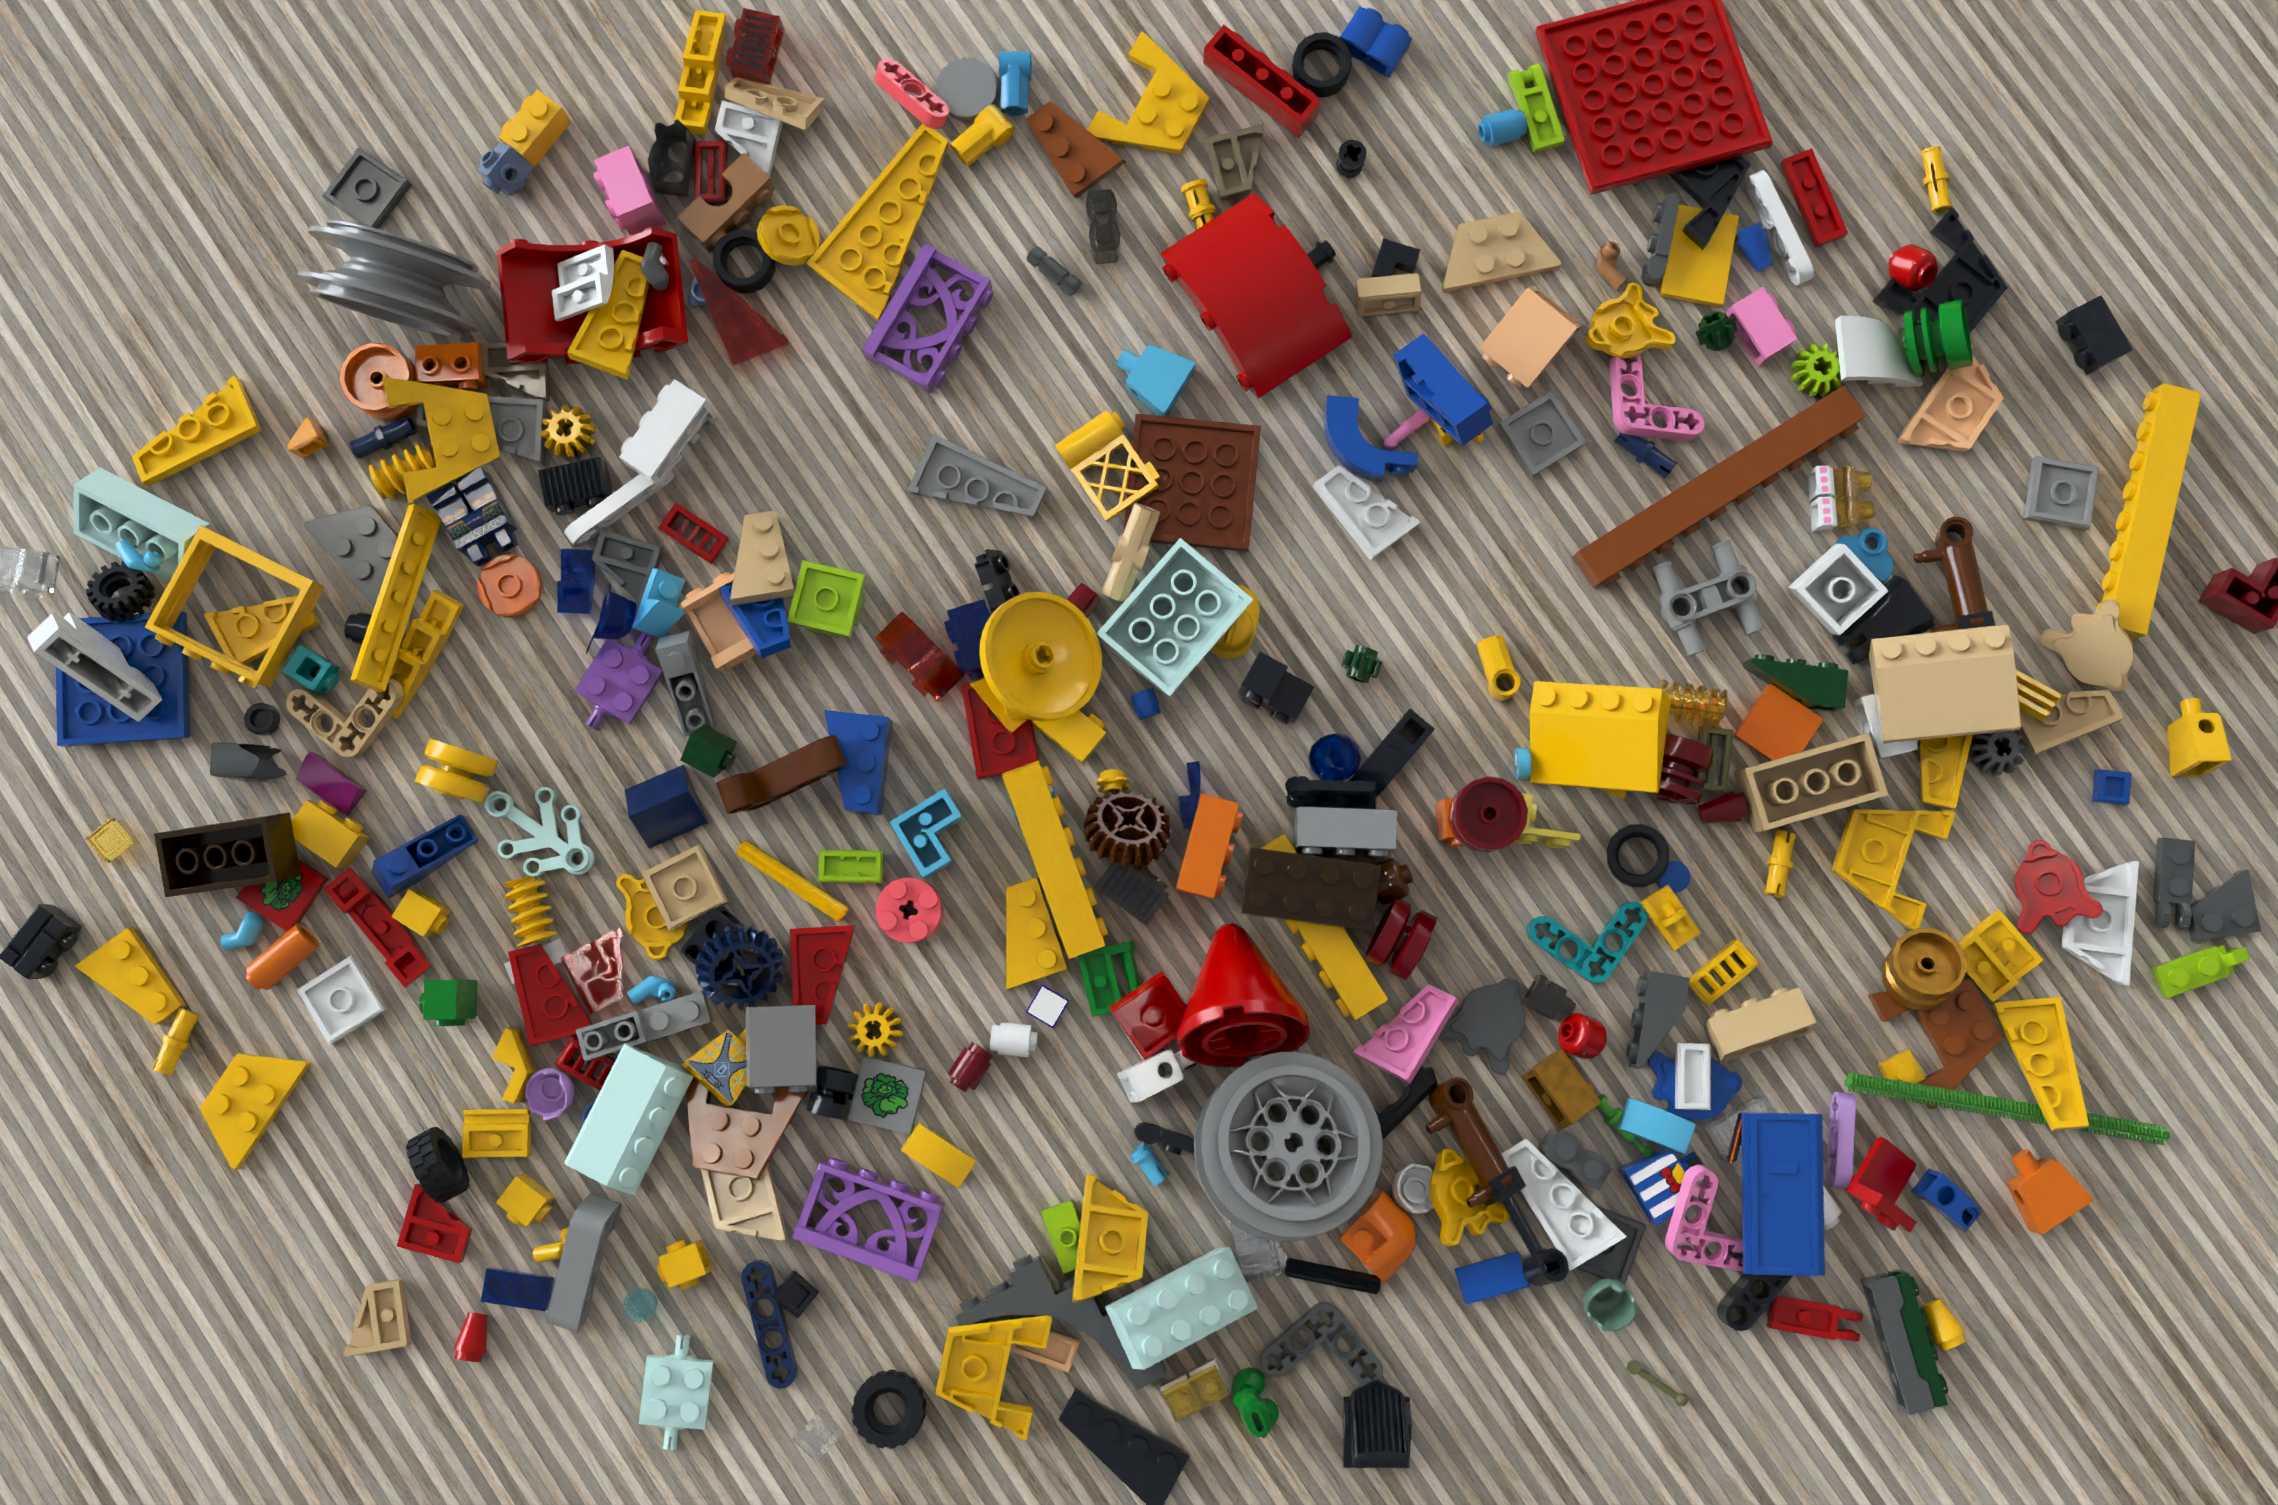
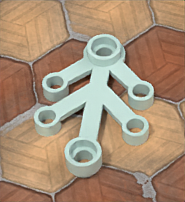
[485,787,595,877]

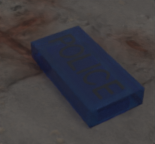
[481,1267,554,1311]

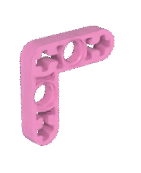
[1609,354,1705,441]
[1665,1165,1743,1271]

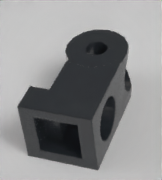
[680,906,744,966]

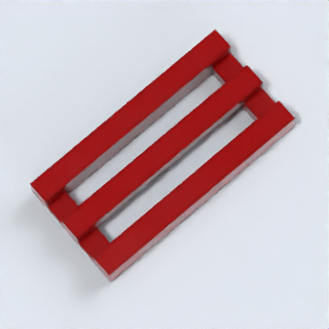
[694,141,728,205]

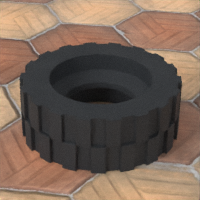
[406,1127,469,1204]
[851,1370,927,1449]

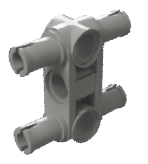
[1652,540,1765,657]

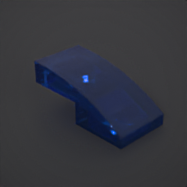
[557,548,595,614]
[1178,761,1201,831]

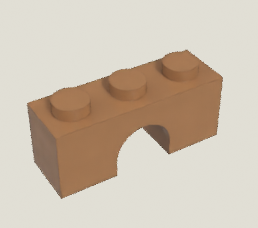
[677,153,775,253]

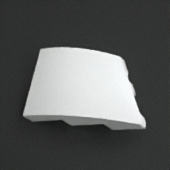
[1835,316,1923,387]

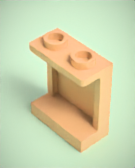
[680,572,758,673]

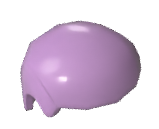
[525,1068,575,1120]

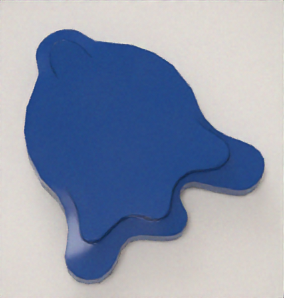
[1647,1052,1742,1121]

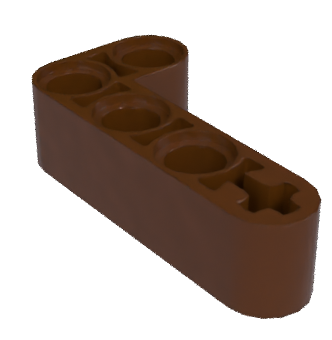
[716,735,848,814]

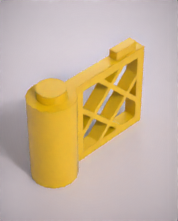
[1055,410,1161,522]

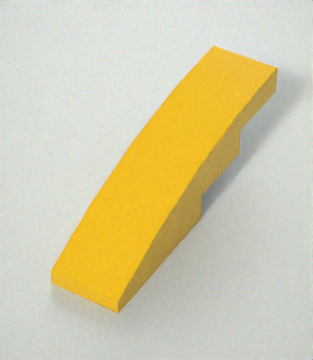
[673,10,727,136]
[373,590,465,719]

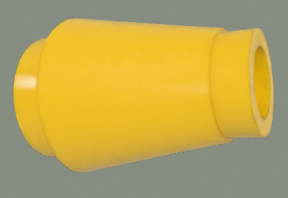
[1922,1298,1966,1351]

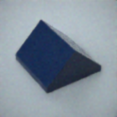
[624,765,708,848]

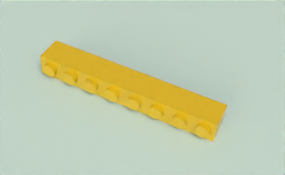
[2096,383,2201,640]

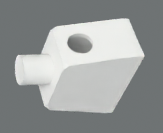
[1117,1049,1196,1103]

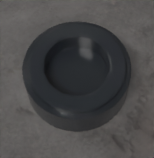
[244,703,280,736]

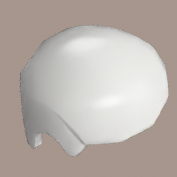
[1392,1163,1433,1214]

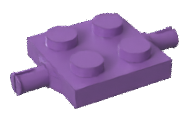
[574,632,663,730]

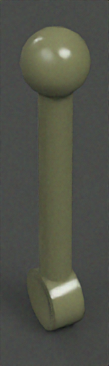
[1627,1360,1688,1406]

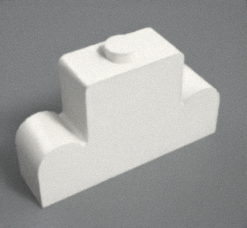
[28,612,162,722]

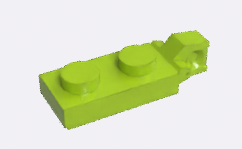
[2151,945,2250,998]

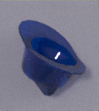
[586,583,637,654]

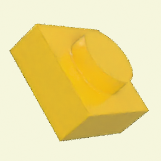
[1877,1049,1926,1084]

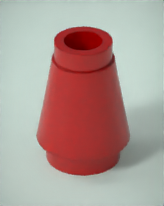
[453,1312,488,1362]

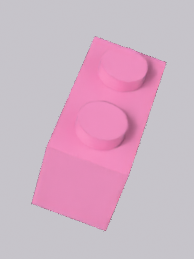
[1726,287,1798,367]

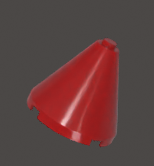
[1177,923,1310,1067]

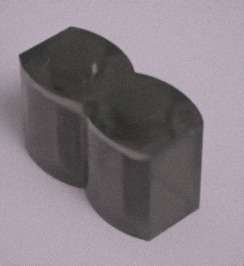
[1086,189,1121,264]

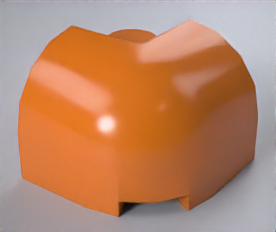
[1338,1187,1417,1283]

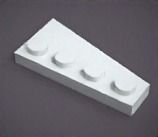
[1501,1138,1627,1271]

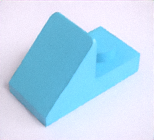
[632,568,685,638]

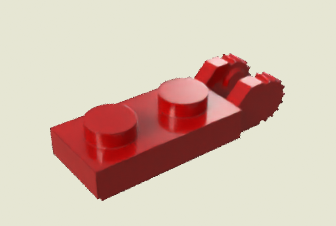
[1766,1295,1863,1342]

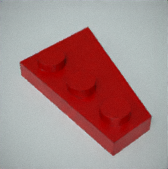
[508,944,592,1046]

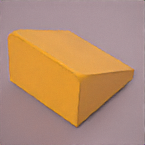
[287,417,329,458]

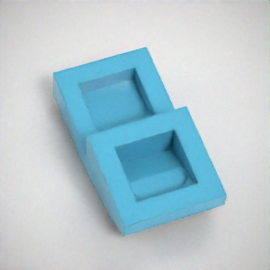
[1617,1098,1696,1155]

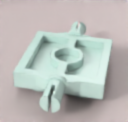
[638,1334,714,1450]

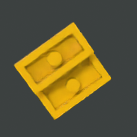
[1958,909,2044,1003]

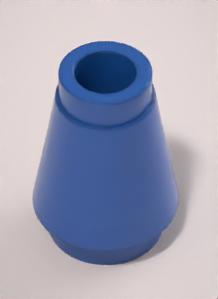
[1736,222,1774,272]

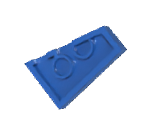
[720,583,791,659]

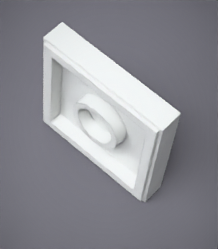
[297,955,388,1045]

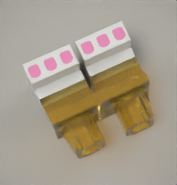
[1807,466,1874,532]
[1159,1357,1230,1423]

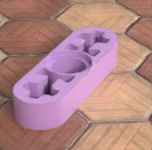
[1827,1092,1856,1189]

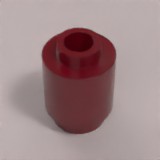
[948,1042,993,1092]

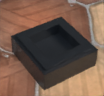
[771,1271,819,1318]

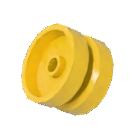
[415,738,499,803]

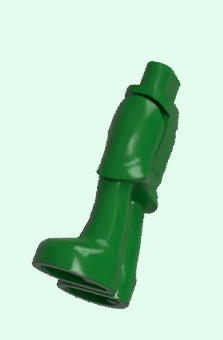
[1231,1367,1279,1438]

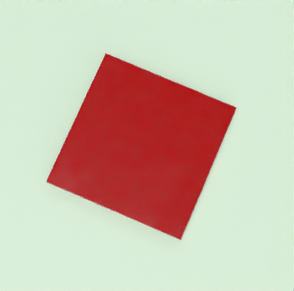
[1535,0,1773,195]

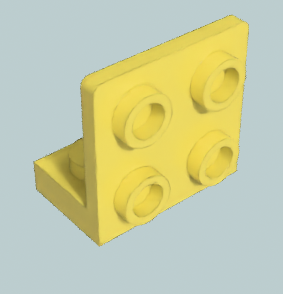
[1513,793,1581,849]

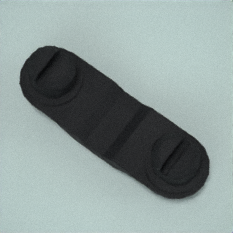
[1375,1065,1438,1139]

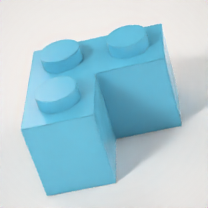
[889,788,965,879]

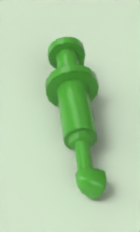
[1595,1094,1653,1156]

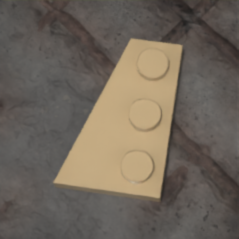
[730,510,794,606]

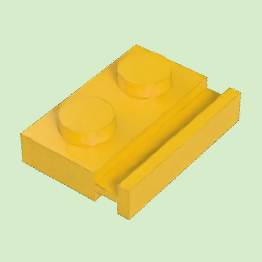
[462,1108,532,1158]

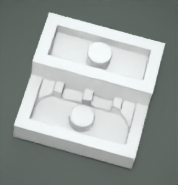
[552,245,614,322]

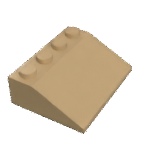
[1869,624,2021,743]

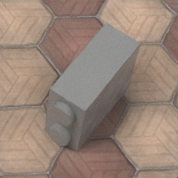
[746,1005,816,1093]

